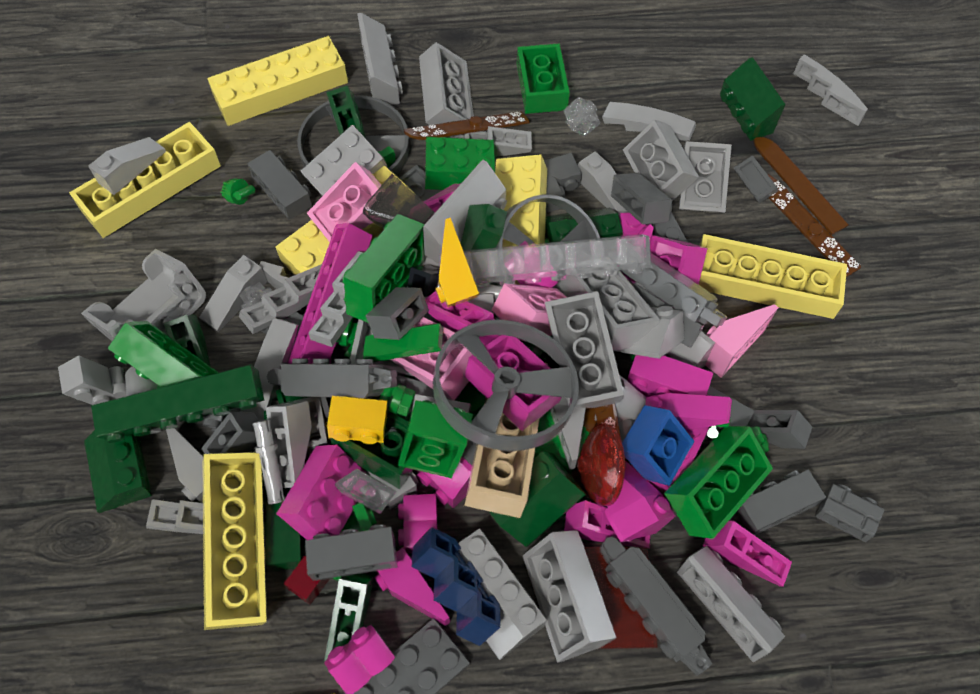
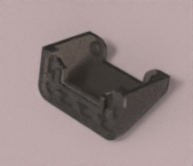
[362,174,435,229]

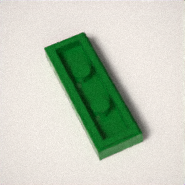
[363,323,443,362]

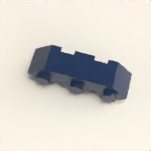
[411,527,501,646]

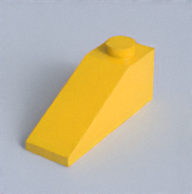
[435,217,479,308]

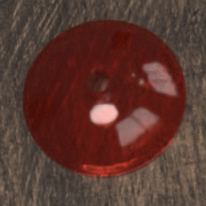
[578,423,625,506]

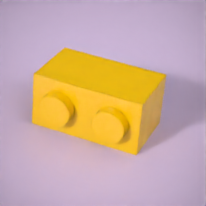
[327,396,387,444]

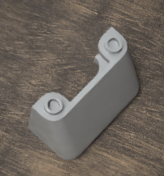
[81,249,206,341]

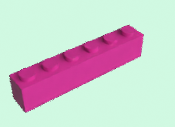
[288,223,373,364]

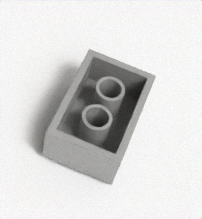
[623,120,699,201]
[301,125,387,196]

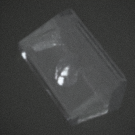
[334,469,396,514]

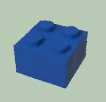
[618,405,695,486]

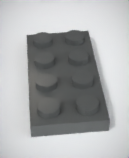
[345,618,470,694]

